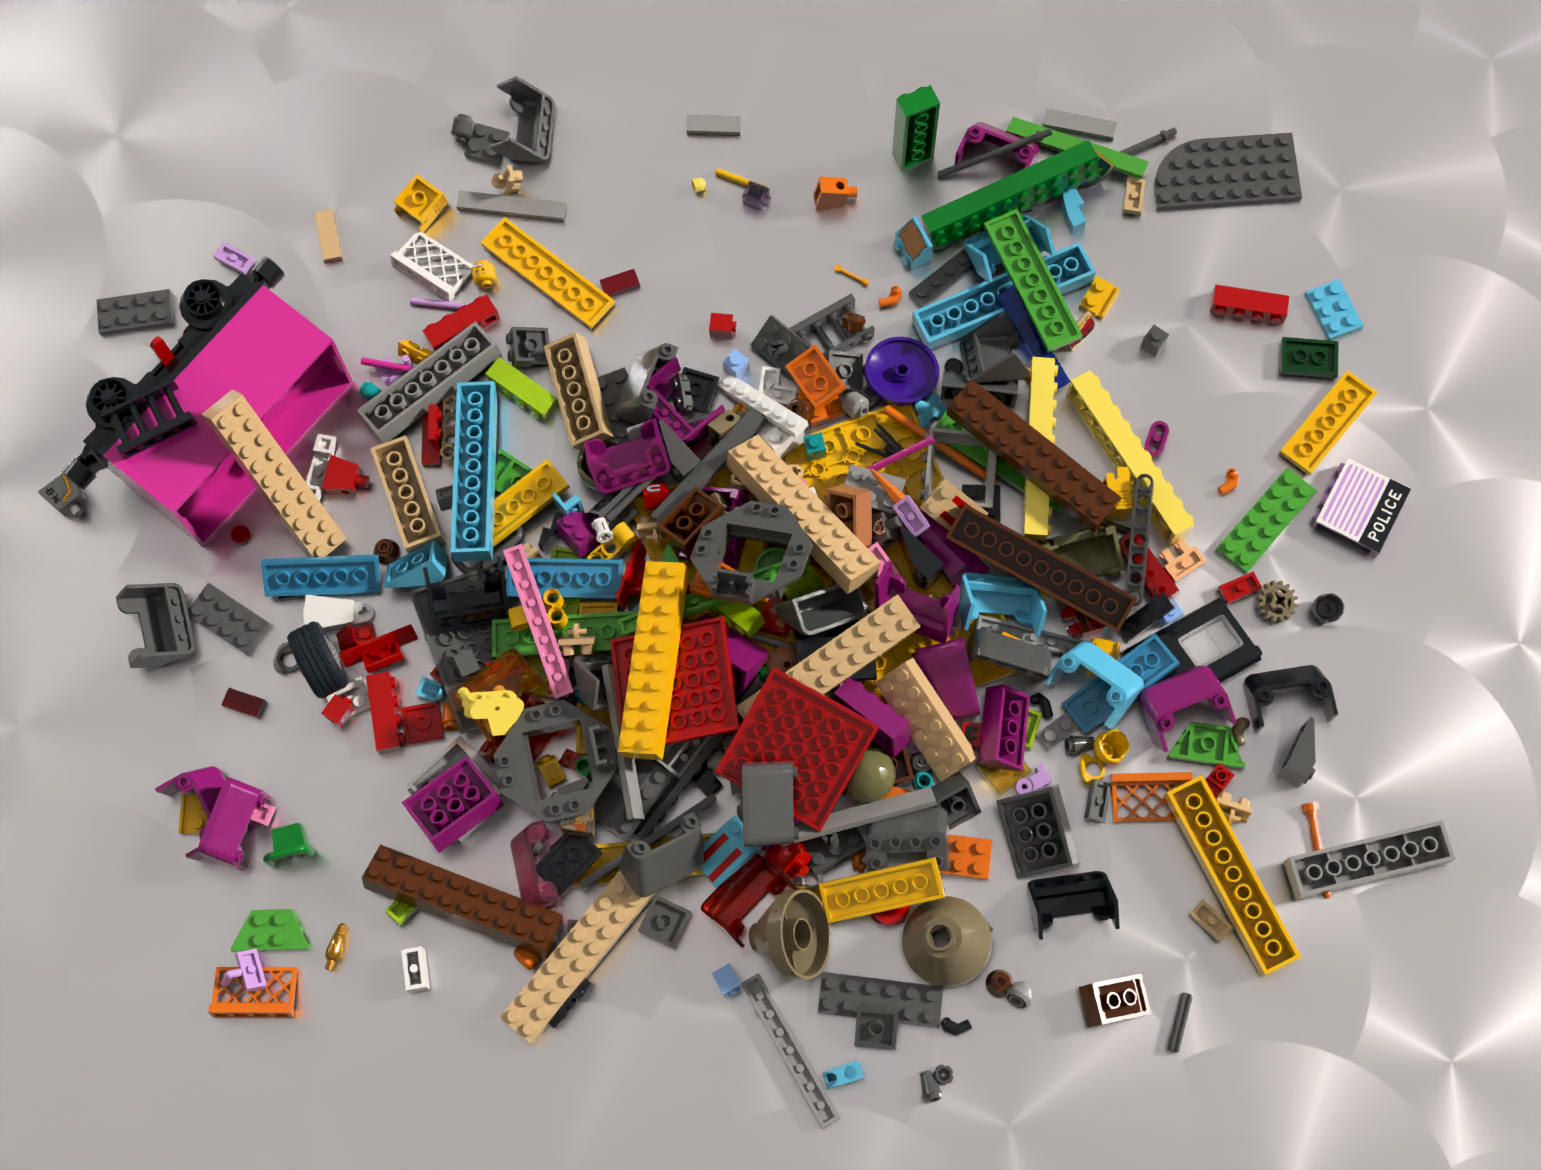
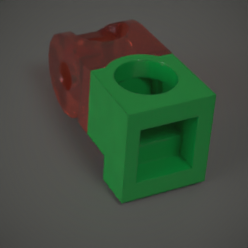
[558,748,592,782]

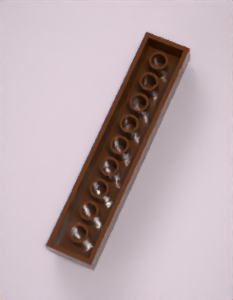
[946,379,1122,533]
[945,503,1137,632]
[362,844,563,959]

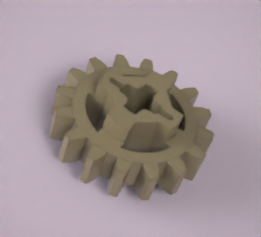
[1255,580,1298,623]

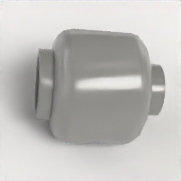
[842,391,869,419]

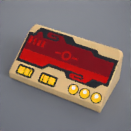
[1066,311,1095,351]

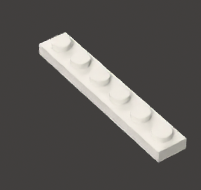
[717,374,809,438]

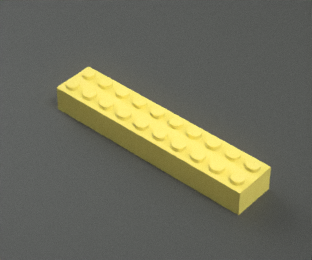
[1067,370,1194,547]

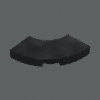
[548,979,591,1028]

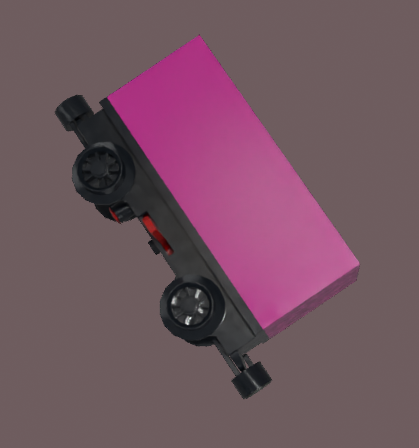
[62,256,353,547]

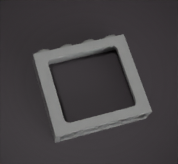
[919,428,997,512]
[407,735,509,843]

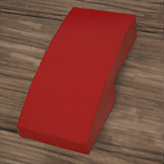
[1205,763,1235,799]

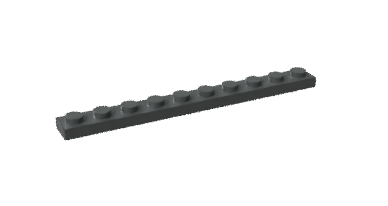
[909,196,1057,308]
[634,677,764,840]

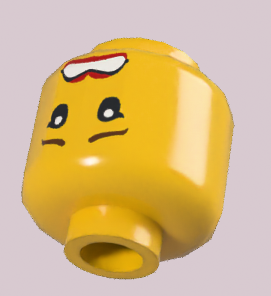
[471,260,497,289]

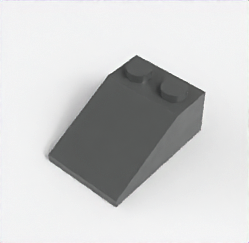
[658,419,701,481]
[1277,717,1316,787]

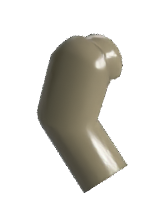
[1231,717,1250,746]

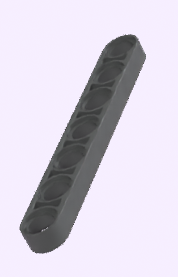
[1125,474,1154,607]

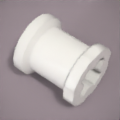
[592,517,613,543]

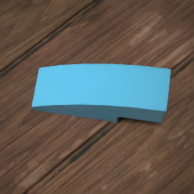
[1061,188,1086,235]

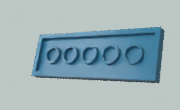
[261,555,382,597]
[506,558,623,598]
[1061,633,1180,735]

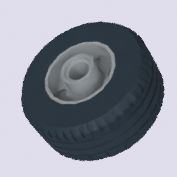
[287,621,349,698]

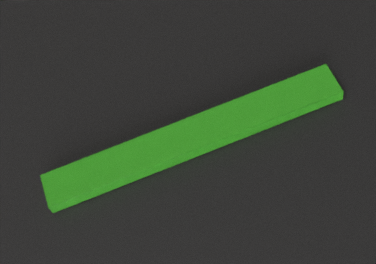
[1006,117,1149,179]

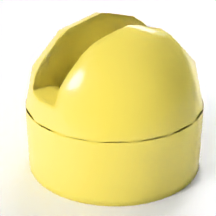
[691,178,706,193]

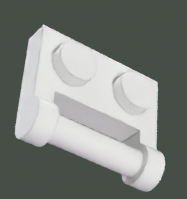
[326,676,370,719]

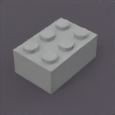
[844,464,906,517]

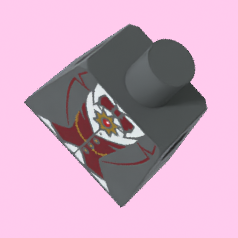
[872,512,903,551]

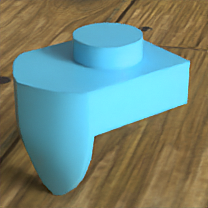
[415,676,445,702]

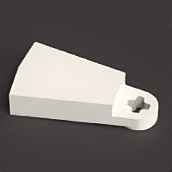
[303,595,375,631]

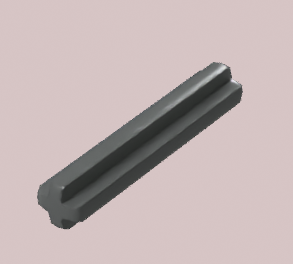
[1168,992,1193,1053]

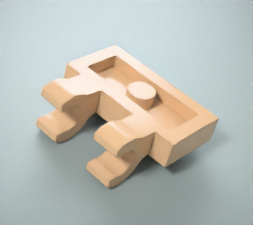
[1159,538,1206,583]

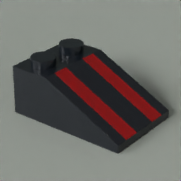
[898,525,945,591]

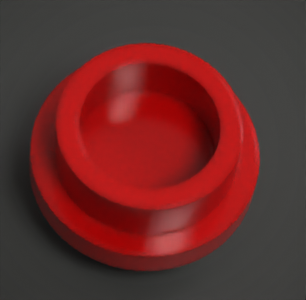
[231,525,250,544]

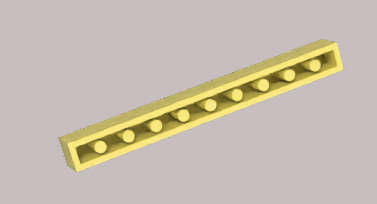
[1023,357,1058,542]

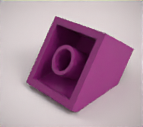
[556,512,603,559]

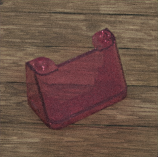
[511,820,564,909]

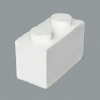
[401,946,430,993]

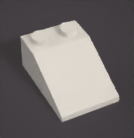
[752,420,805,458]

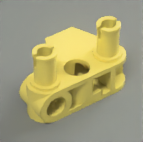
[457,685,524,736]

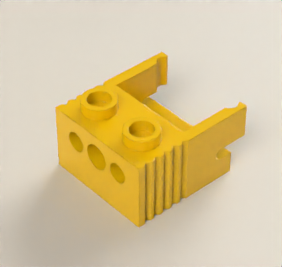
[393,174,449,233]
[1103,467,1134,521]

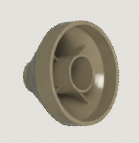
[749,889,831,980]
[902,896,992,987]

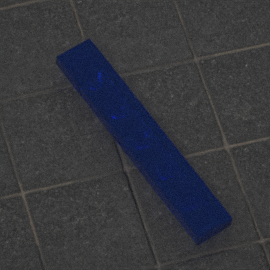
[996,286,1071,390]

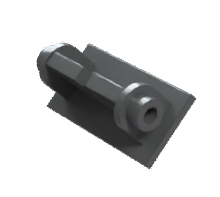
[670,373,694,413]

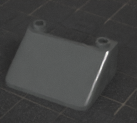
[959,311,1031,383]

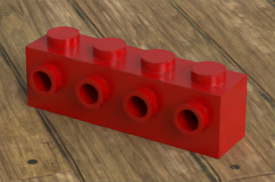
[1118,531,1181,600]

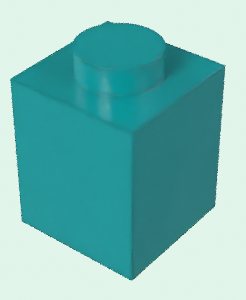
[803,432,826,462]

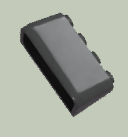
[775,584,867,636]

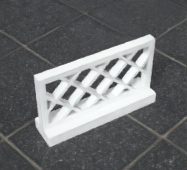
[390,230,473,302]

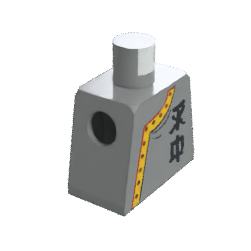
[38,474,86,518]

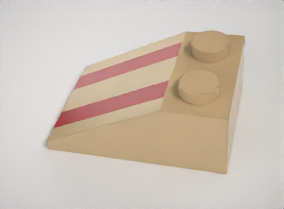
[919,477,988,531]

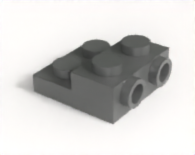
[506,327,550,367]

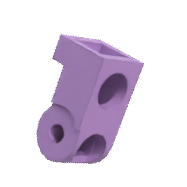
[1015,763,1053,795]

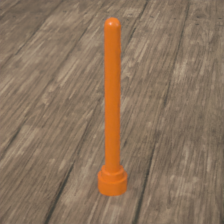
[1302,802,1331,899]

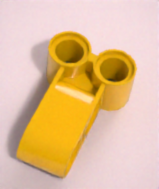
[587,522,639,559]
[508,589,568,631]

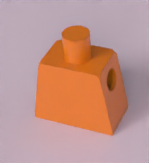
[813,177,857,210]

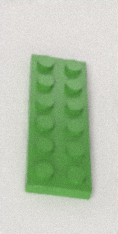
[1215,468,1317,574]

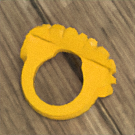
[1080,753,1105,786]

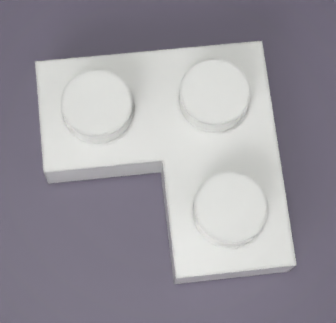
[759,366,797,407]

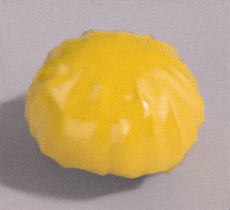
[1094,730,1130,764]

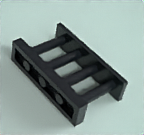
[100,378,197,460]

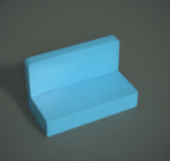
[552,493,584,516]

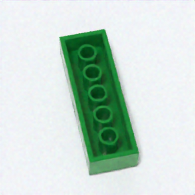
[892,85,940,171]

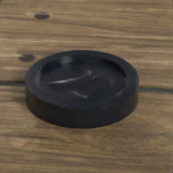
[944,358,963,374]

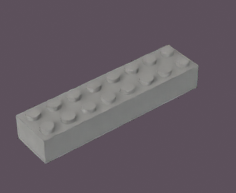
[356,321,502,444]
[1283,820,1456,900]

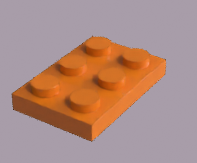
[785,344,847,410]
[939,834,992,880]

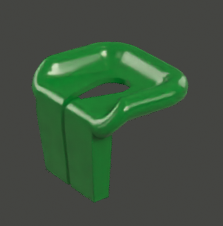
[263,823,315,867]

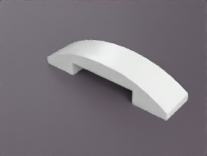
[306,434,337,501]

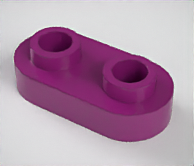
[1143,421,1169,458]

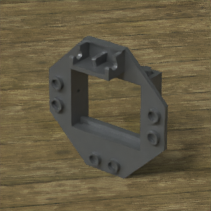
[690,501,813,605]
[494,700,618,823]

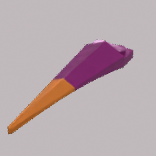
[871,469,990,590]

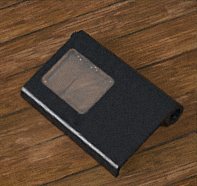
[1119,598,1262,684]

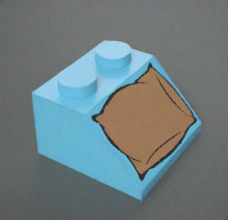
[894,216,933,271]

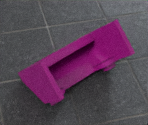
[954,122,1039,169]
[647,356,725,443]
[875,560,960,642]
[1139,665,1237,753]
[155,766,248,861]
[198,777,271,871]

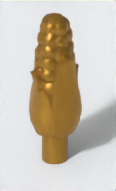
[325,923,346,971]

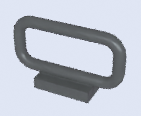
[451,526,523,576]

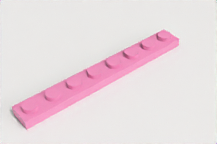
[503,544,575,699]

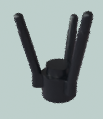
[855,423,904,458]

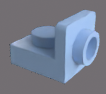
[1157,598,1184,627]

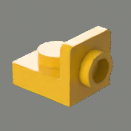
[537,754,566,787]

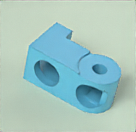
[823,1060,865,1089]

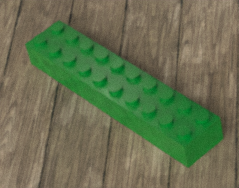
[921,140,1099,251]

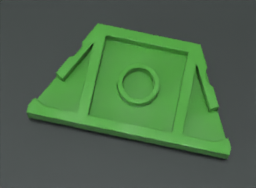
[495,449,533,494]
[1167,721,1245,769]
[231,909,310,952]

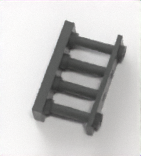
[790,293,875,358]

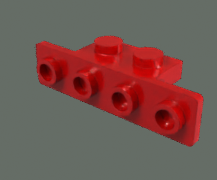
[421,402,443,466]
[615,539,657,609]
[339,624,418,673]

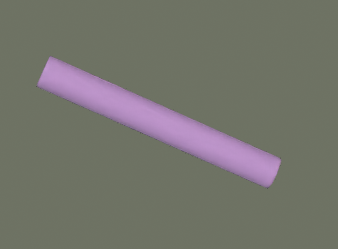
[410,297,466,310]

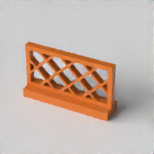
[1110,772,1193,822]
[208,967,298,1018]

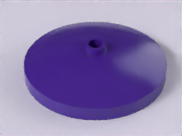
[864,337,940,406]

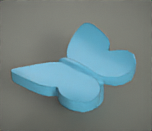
[915,393,947,429]

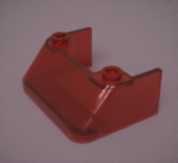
[701,853,798,948]

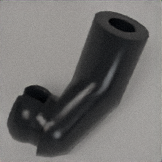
[1030,692,1054,718]
[941,1017,972,1036]

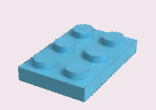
[1304,279,1364,341]

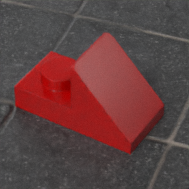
[336,622,377,652]

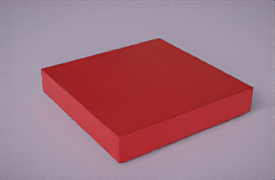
[401,701,445,747]

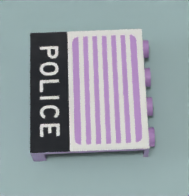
[1312,458,1411,559]

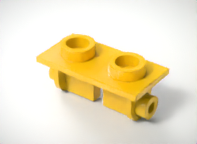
[398,340,434,365]

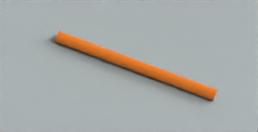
[883,405,998,484]

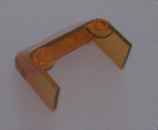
[453,649,552,742]

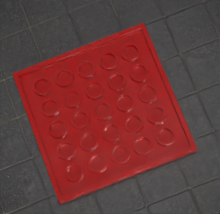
[610,616,740,746]
[715,667,879,832]

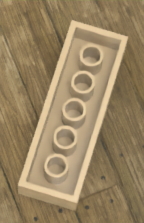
[543,332,614,451]
[370,435,445,553]
[875,658,978,782]

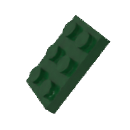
[1280,337,1339,378]

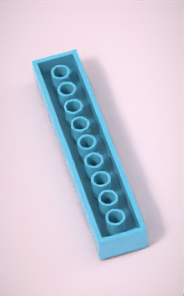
[912,242,1096,350]
[450,381,498,562]

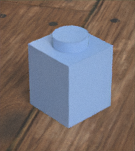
[723,349,749,379]
[712,963,742,997]

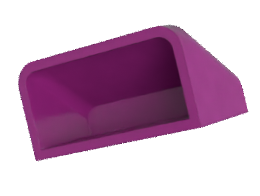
[697,613,769,696]

